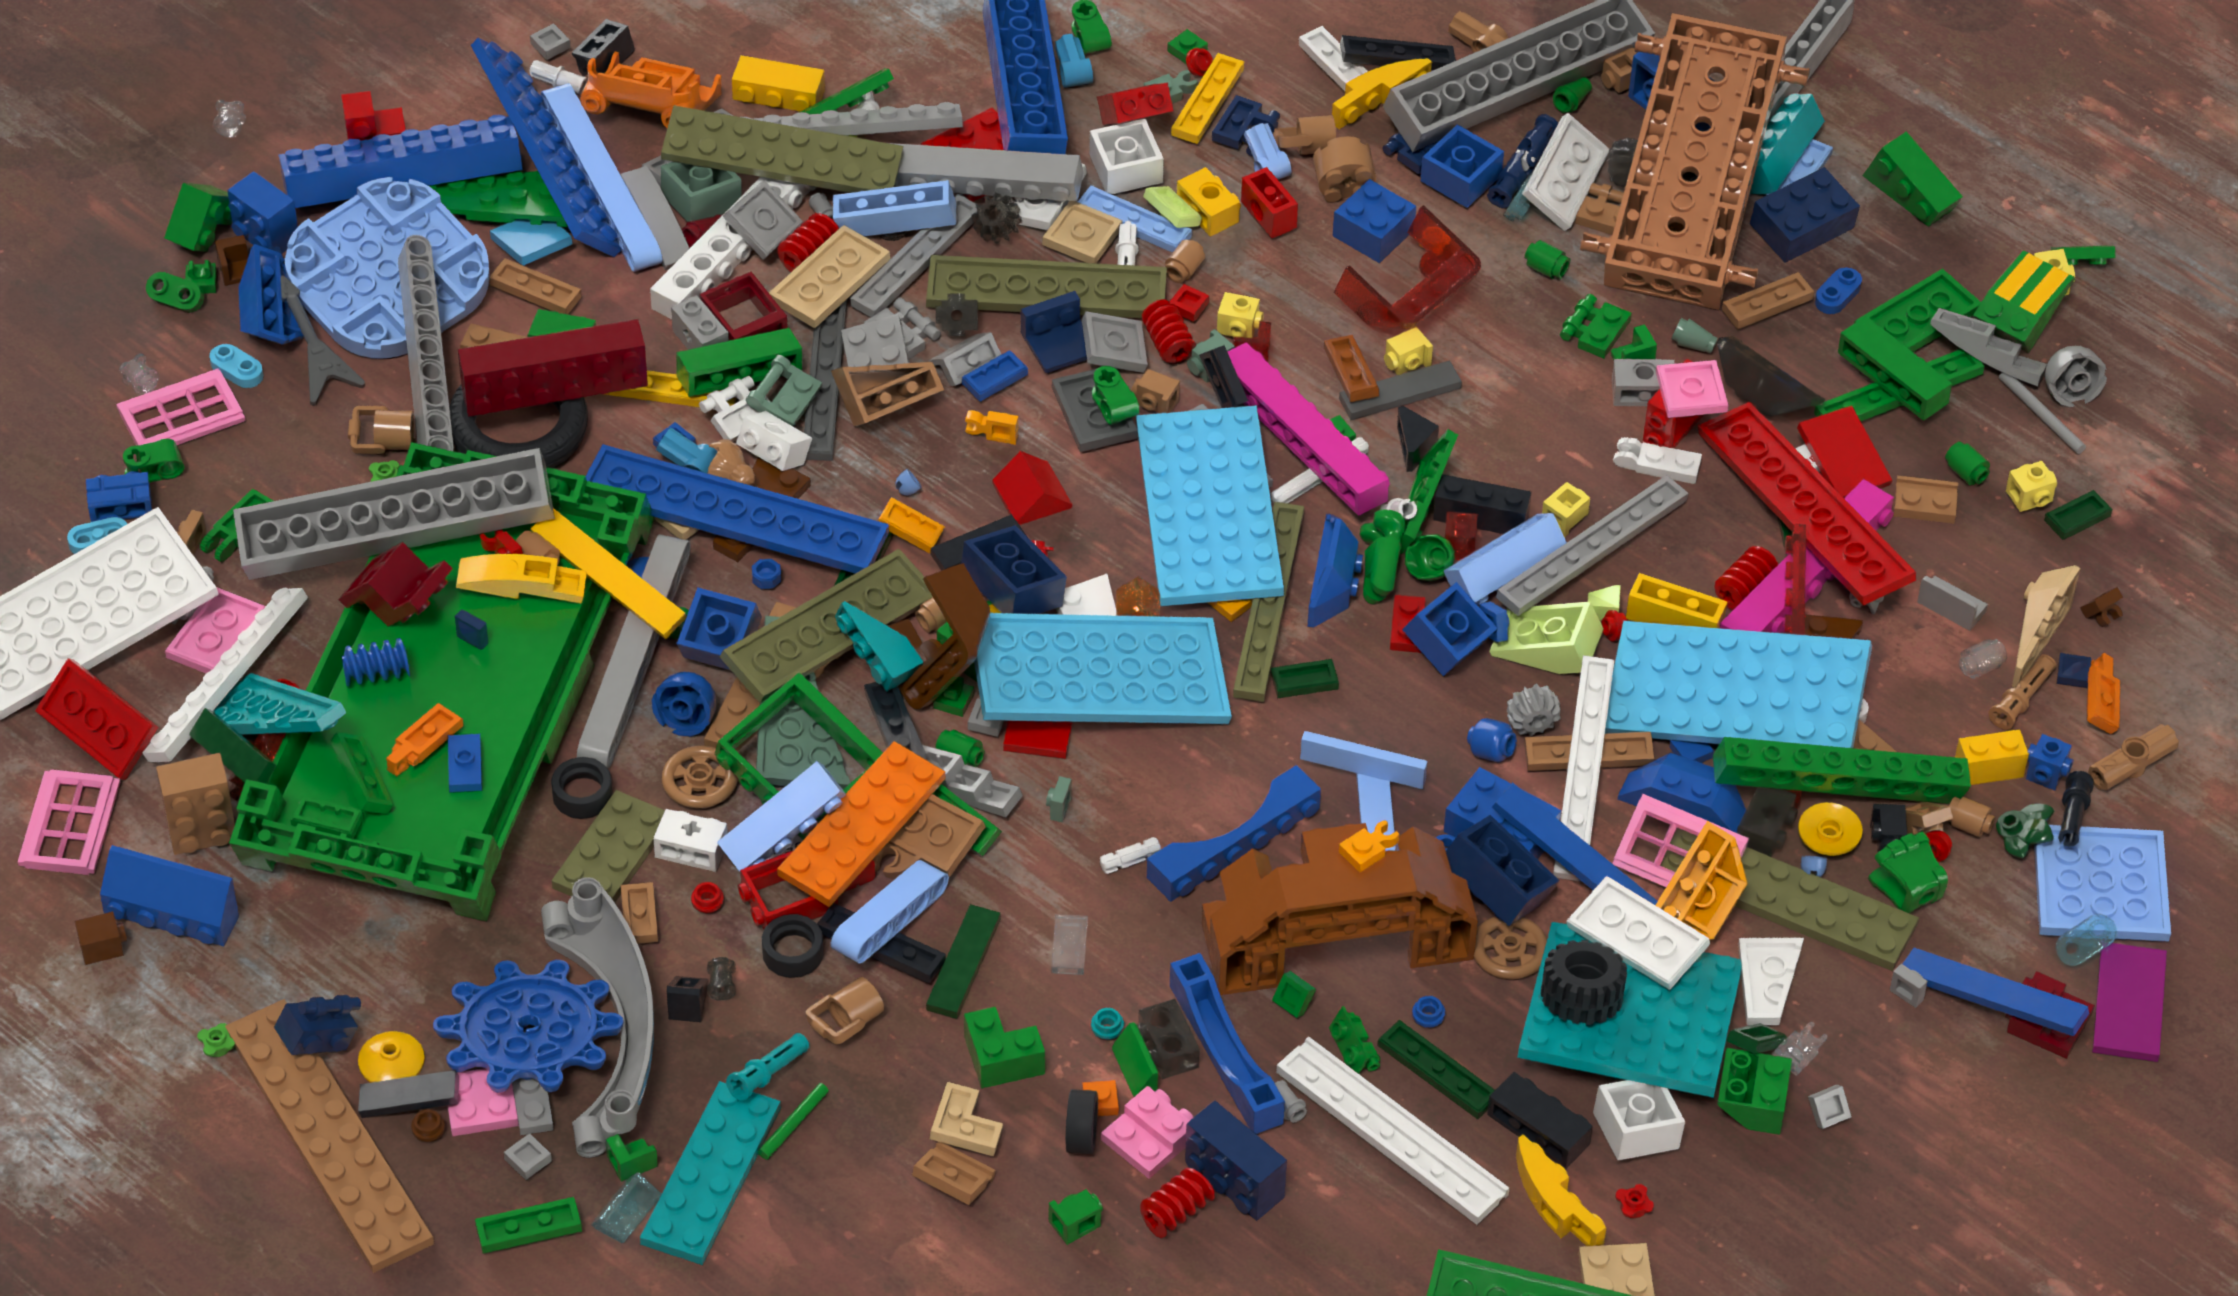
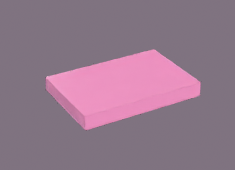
[165,587,266,673]

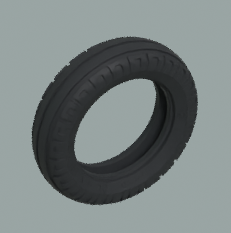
[449,384,588,469]

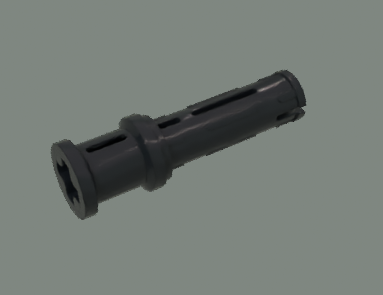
[2058,771,2094,847]

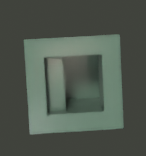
[1187,329,1235,383]

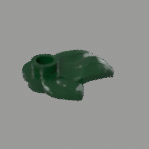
[1996,803,2055,858]

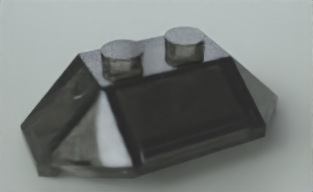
[1717,336,1826,417]

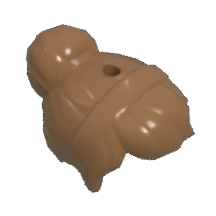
[707,439,756,486]

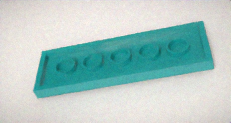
[640,1081,781,1265]

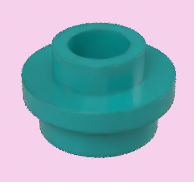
[1091,1008,1124,1039]

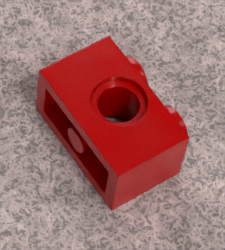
[1241,167,1298,238]

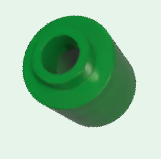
[1524,240,1571,279]
[1945,441,1990,485]
[935,730,985,767]

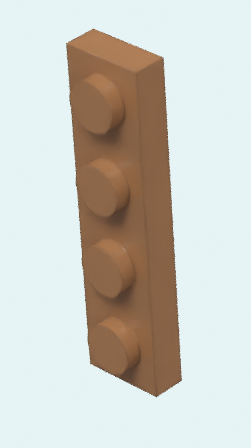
[1524,732,1654,771]

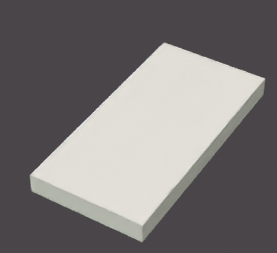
[1522,113,1610,231]
[1566,876,1710,990]

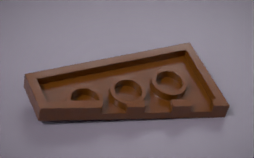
[713,457,811,562]

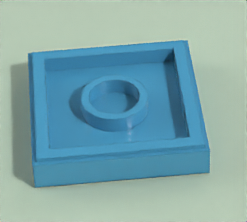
[490,219,572,266]

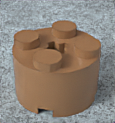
[1313,136,1376,202]

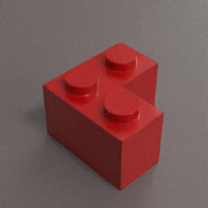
[341,91,406,141]

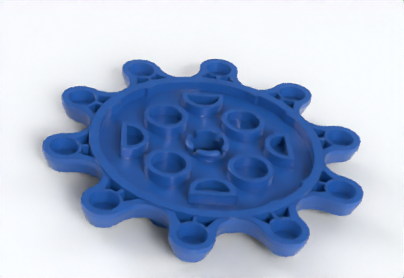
[433,960,624,1093]

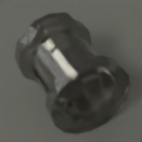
[707,957,736,1001]

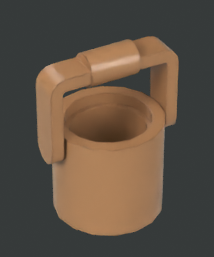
[1273,115,1336,155]
[348,406,415,454]
[806,977,884,1044]

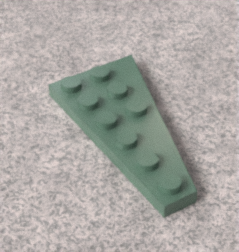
[756,616,850,789]

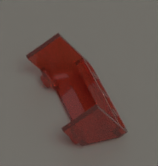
[1333,205,1481,330]

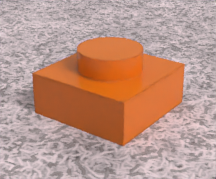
[1082,1080,1119,1116]

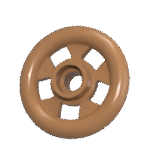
[661,745,738,808]
[1474,916,1547,980]

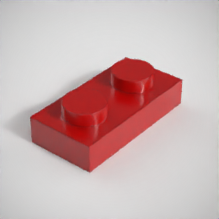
[1390,595,1426,653]

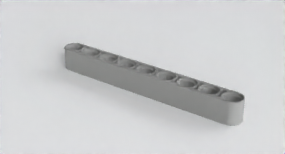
[398,235,454,451]
[577,534,691,768]

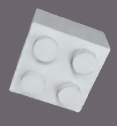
[1089,118,1164,194]
[1593,1080,1685,1160]

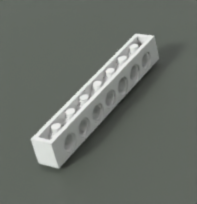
[650,177,816,319]

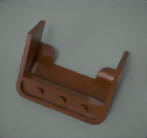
[888,563,990,709]

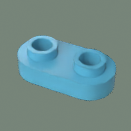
[210,344,263,388]
[67,517,127,554]

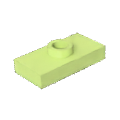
[1143,186,1202,228]

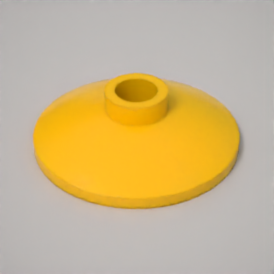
[1798,802,1863,856]
[358,1031,425,1083]

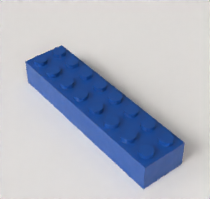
[982,0,1068,154]
[279,115,523,208]

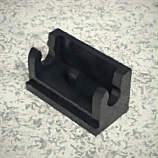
[572,19,635,76]

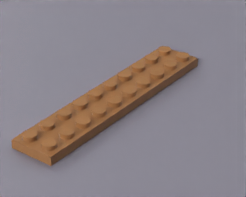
[225,999,434,1273]

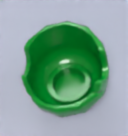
[1405,534,1455,581]

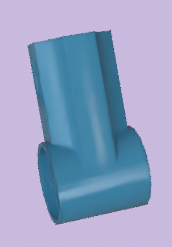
[1055,34,1093,88]
[656,428,717,473]

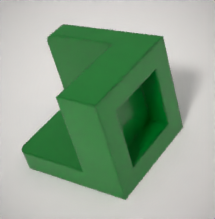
[1611,324,1657,360]
[606,1134,658,1182]

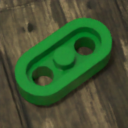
[146,272,204,313]

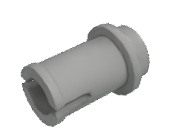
[809,192,834,221]
[1275,1080,1307,1123]

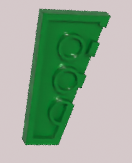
[1400,429,1458,554]

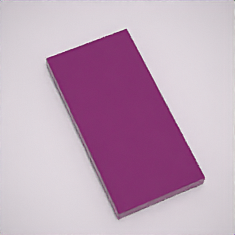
[2092,941,2167,1062]

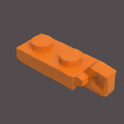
[2087,653,2120,734]
[386,703,463,777]

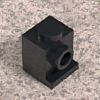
[1870,804,1907,852]

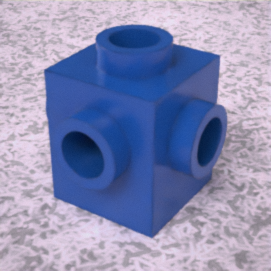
[2026,734,2074,791]

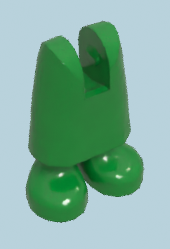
[1359,509,1406,604]

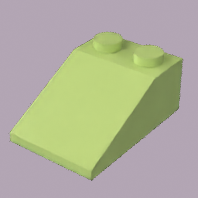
[1490,602,1604,674]

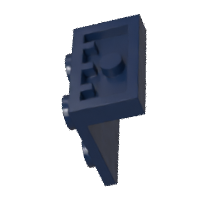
[1021,291,1087,373]

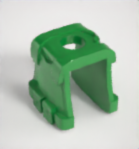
[1868,832,1948,914]

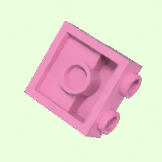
[1101,1086,1194,1179]

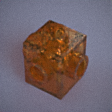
[1116,576,1160,617]

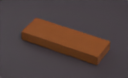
[1324,335,1379,402]

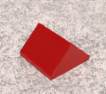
[992,451,1072,525]

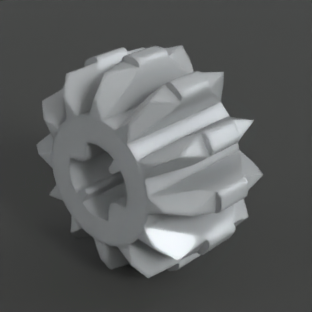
[1507,684,1561,736]

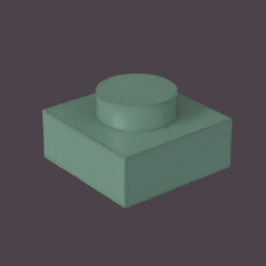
[1046,776,1072,823]

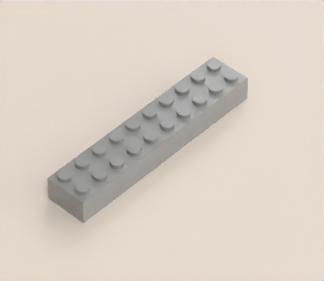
[1383,0,1655,152]
[233,448,555,580]

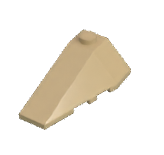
[2012,565,2080,688]

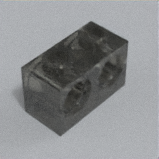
[1136,999,1200,1079]

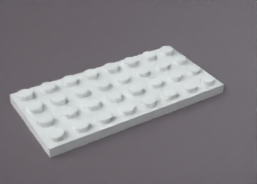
[0,507,219,720]

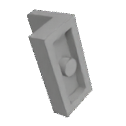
[929,332,1002,386]
[1917,576,1988,631]

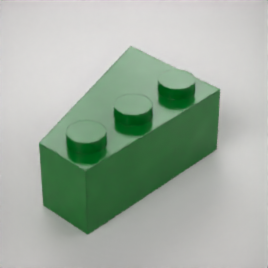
[1862,131,1963,227]

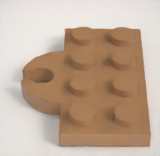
[873,794,986,879]

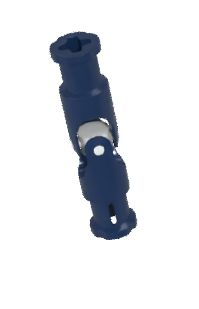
[1487,114,1559,208]

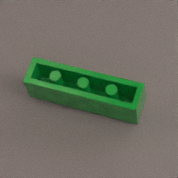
[1838,316,1952,421]
[676,328,802,397]

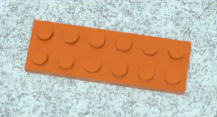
[777,741,946,907]

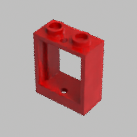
[1097,82,1174,125]
[1642,359,1704,448]
[737,850,838,930]

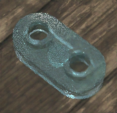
[1503,172,1533,222]
[2055,914,2117,966]

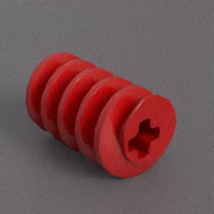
[777,213,839,272]
[1142,299,1196,363]
[1714,546,1778,611]
[1140,1168,1215,1238]

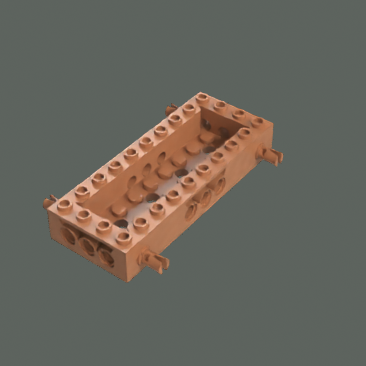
[1580,13,1810,310]

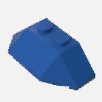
[238,244,304,344]
[1307,514,1363,628]
[1617,753,1748,834]

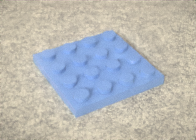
[2034,825,2171,941]

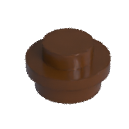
[411,1109,445,1142]

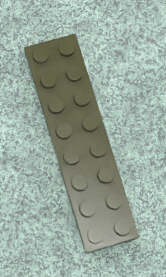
[661,105,903,193]
[926,255,1167,318]
[720,549,932,703]
[1660,828,1919,971]

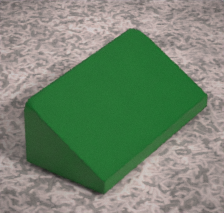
[1112,1022,1158,1097]

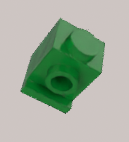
[1048,1189,1103,1245]

